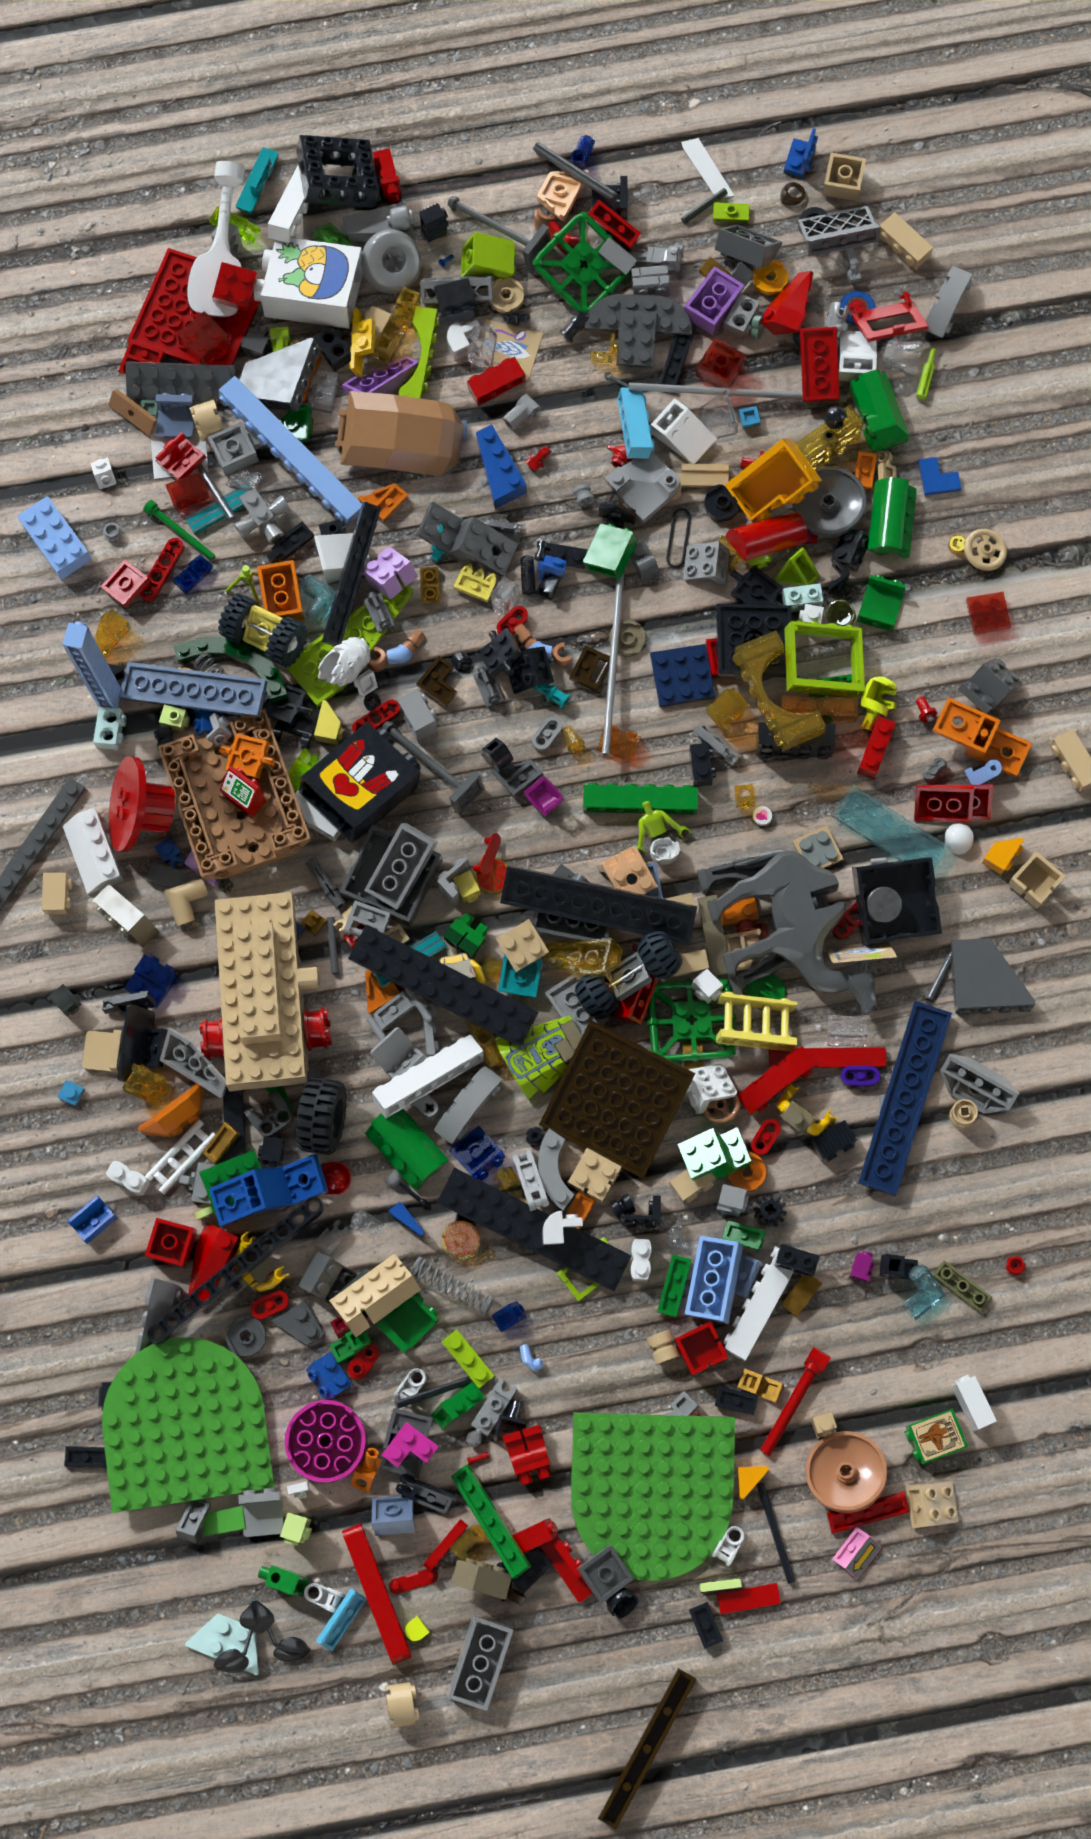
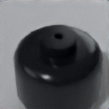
[451,651,472,671]

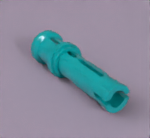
[534,684,571,709]

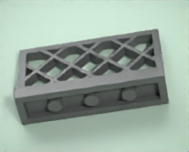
[798,206,879,256]

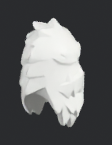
[318,637,370,687]

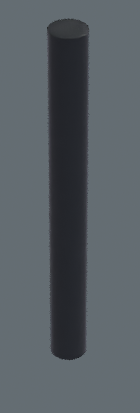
[395,1376,471,1409]

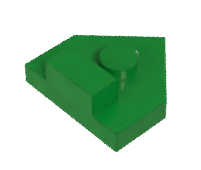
[279,405,314,442]

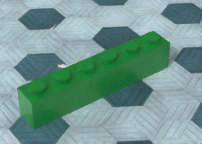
[583,783,698,815]

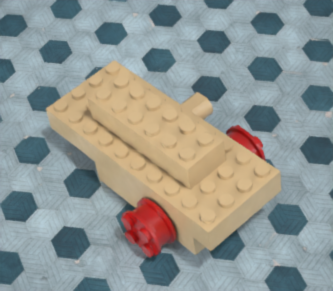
[199,892,332,1091]

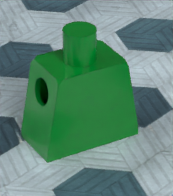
[258,1565,310,1597]

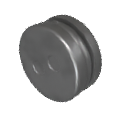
[865,887,902,923]

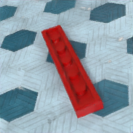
[768,1047,886,1069]

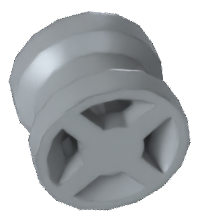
[573,484,594,506]

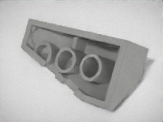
[160,1028,226,1098]
[135,1278,182,1354]

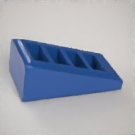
[388,1202,425,1237]

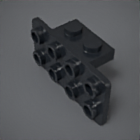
[117,1004,168,1087]

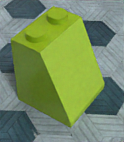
[460,232,517,281]

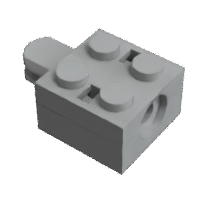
[208,422,266,476]

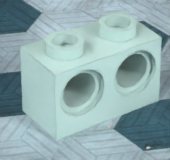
[782,584,823,613]
[93,707,126,750]

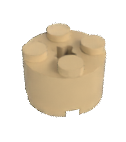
[190,399,224,442]
[385,1682,419,1728]

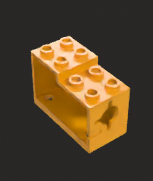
[725,439,822,521]

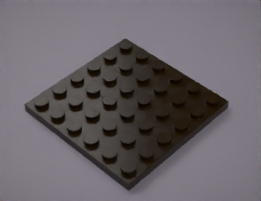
[539,1020,696,1178]

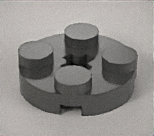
[226,1316,266,1357]

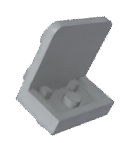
[370,1027,427,1079]
[238,1488,284,1537]

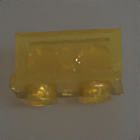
[122,1064,169,1106]

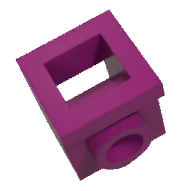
[849,1251,875,1283]

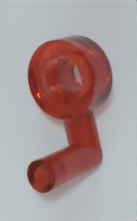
[736,919,769,940]

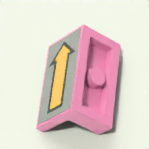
[832,1527,881,1579]

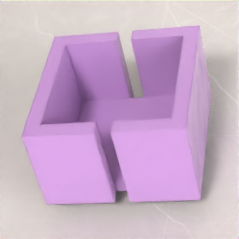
[363,546,418,600]

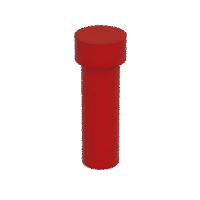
[467,1452,490,1465]

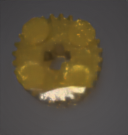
[705,687,750,731]

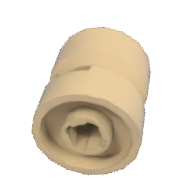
[949,1099,978,1129]
[646,1330,680,1365]

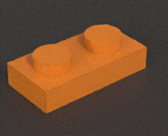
[855,451,877,491]

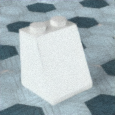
[314,533,370,584]

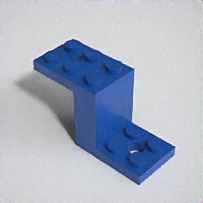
[209,1154,328,1226]

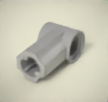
[503,394,540,430]

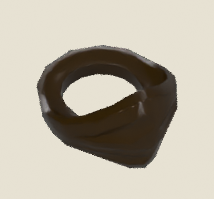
[780,182,806,206]

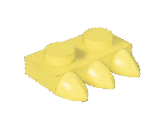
[454,564,496,603]

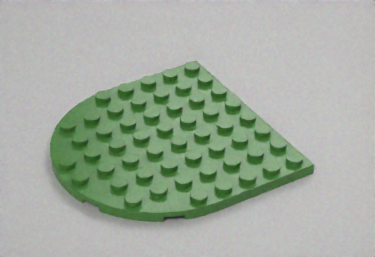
[102,1337,274,1513]
[571,1412,735,1581]

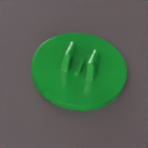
[746,974,785,1010]

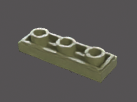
[932,1260,992,1313]

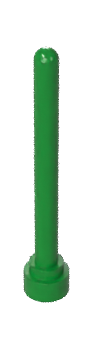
[143,499,215,560]

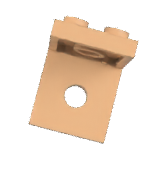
[596,846,658,894]

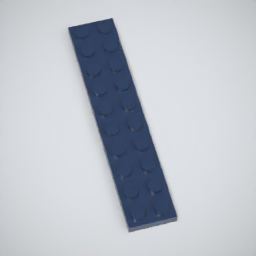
[858,1001,952,1196]

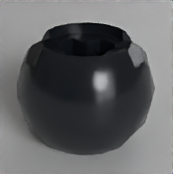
[824,406,847,430]

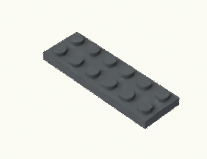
[126,362,236,403]

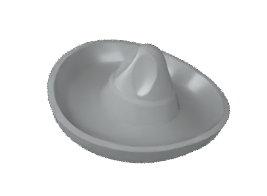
[361,229,422,294]

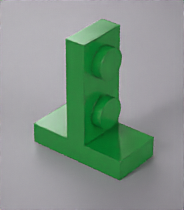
[431,1382,485,1431]

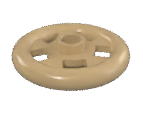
[964,529,1007,571]

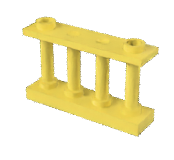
[716,992,797,1052]

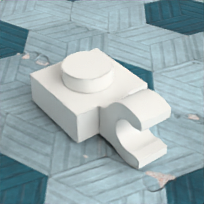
[287,1482,310,1499]

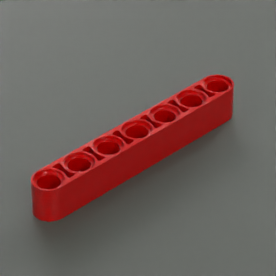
[342,1523,412,1665]

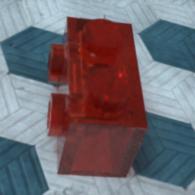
[165,472,210,511]

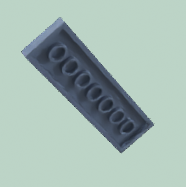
[119,662,268,718]

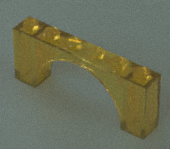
[733,630,826,751]

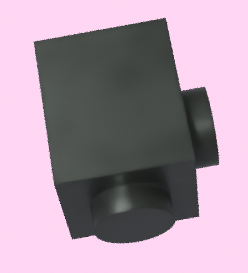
[48,984,81,1017]

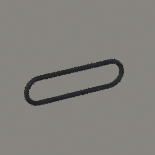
[666,508,691,568]

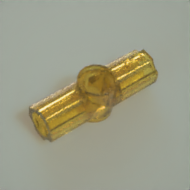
[464,1019,505,1069]

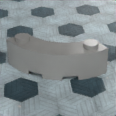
[925,266,973,337]
[434,1065,503,1144]
[538,1129,575,1213]

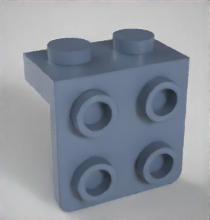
[155,393,195,438]

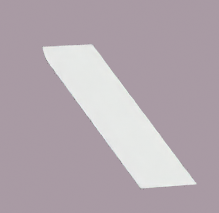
[681,138,734,199]

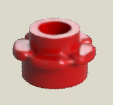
[1006,1256,1025,1276]

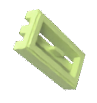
[699,1579,742,1592]

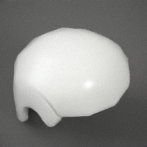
[945,823,974,855]
[650,837,680,865]

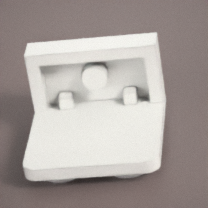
[687,1064,737,1114]

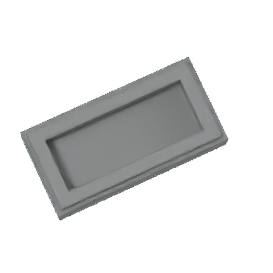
[598,238,637,275]

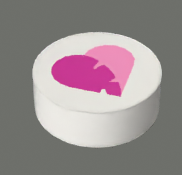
[753,806,772,826]

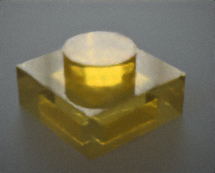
[482,956,503,981]

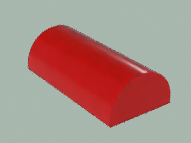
[725,511,808,561]

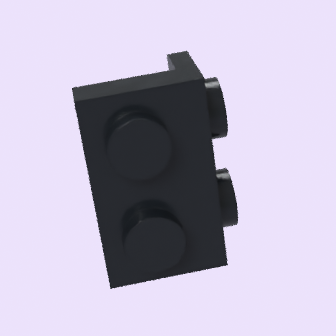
[831,529,869,572]

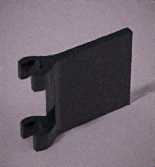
[273,698,321,750]

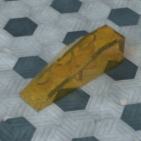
[543,938,623,975]

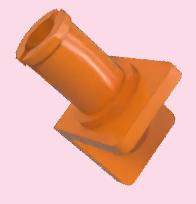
[351,1448,382,1493]

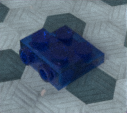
[124,954,178,1009]
[449,1125,506,1180]

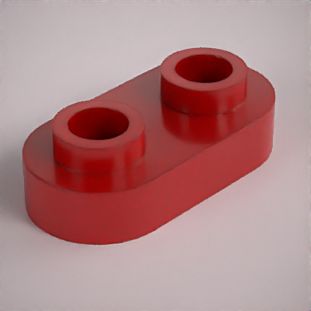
[496,606,528,635]
[751,1119,781,1156]
[250,1291,289,1320]
[348,1343,380,1380]

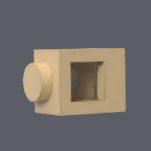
[811,1412,837,1439]

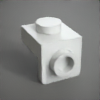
[91,458,116,489]

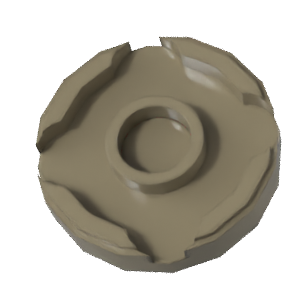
[609,620,646,657]

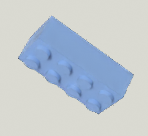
[17,496,92,580]
[685,1236,743,1324]

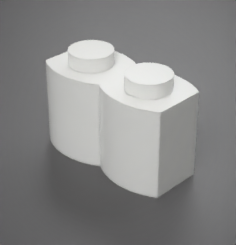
[106,1161,150,1196]
[630,1239,651,1282]

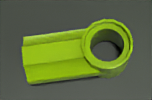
[270,326,290,352]

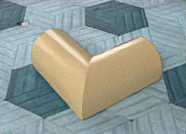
[164,878,207,927]

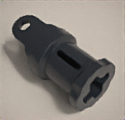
[560,312,589,342]

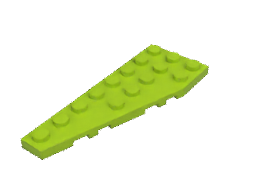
[285,579,414,707]

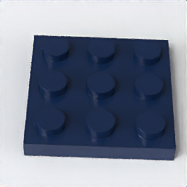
[650,644,715,707]

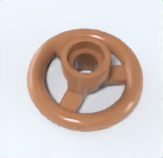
[703,1094,740,1124]

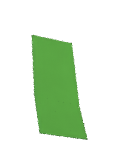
[202,1506,245,1537]

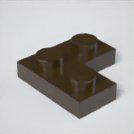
[416,656,457,707]

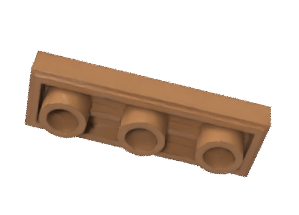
[108,389,158,436]

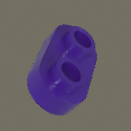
[840,1066,880,1086]

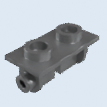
[484,520,522,542]
[363,592,395,633]
[473,667,504,707]

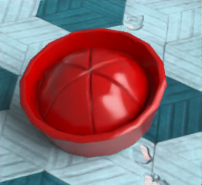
[322,1162,351,1196]

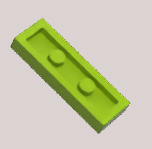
[442,1329,494,1389]

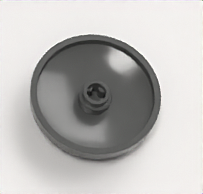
[792,466,866,537]

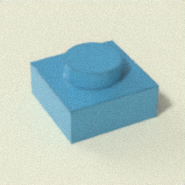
[738,406,761,429]
[58,1080,85,1106]

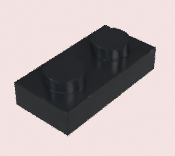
[714,1386,758,1416]
[689,1602,723,1649]

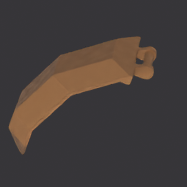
[335,391,464,477]

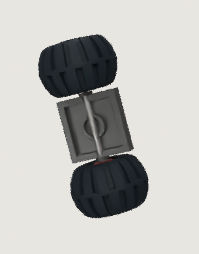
[575,931,682,1019]

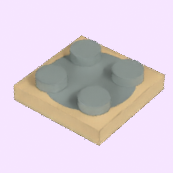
[792,826,843,869]

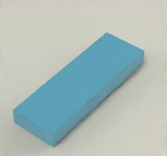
[316,1588,367,1651]

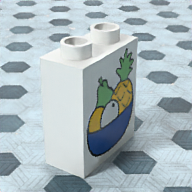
[254,238,363,329]

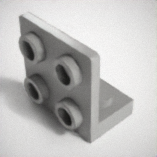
[683,541,730,585]
[437,856,470,907]

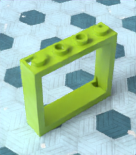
[784,620,865,698]

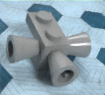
[234,488,291,545]

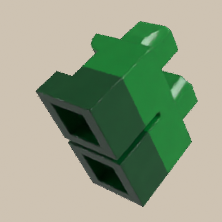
[443,913,489,960]

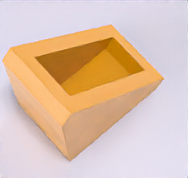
[737,1466,770,1500]

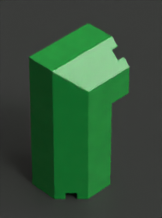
[849,370,909,452]

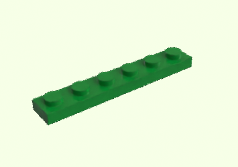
[451,1464,531,1579]

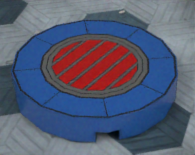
[840,291,876,326]

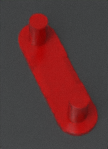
[473,833,501,875]
[389,1569,438,1594]

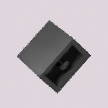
[298,1251,357,1306]

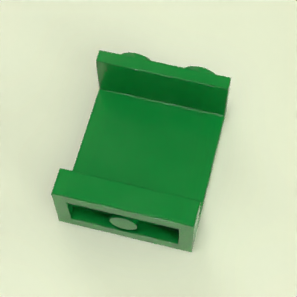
[856,575,906,632]
[376,1292,439,1354]

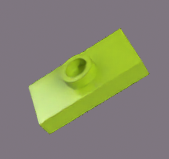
[713,202,749,223]

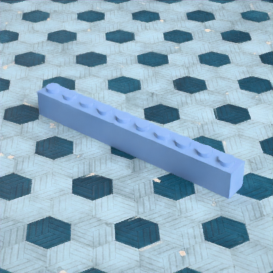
[219,376,362,526]
[62,622,121,708]

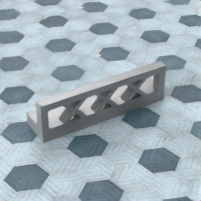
[420,274,494,303]

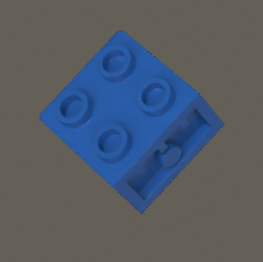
[783,128,818,178]

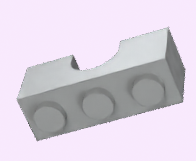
[716,1184,749,1217]

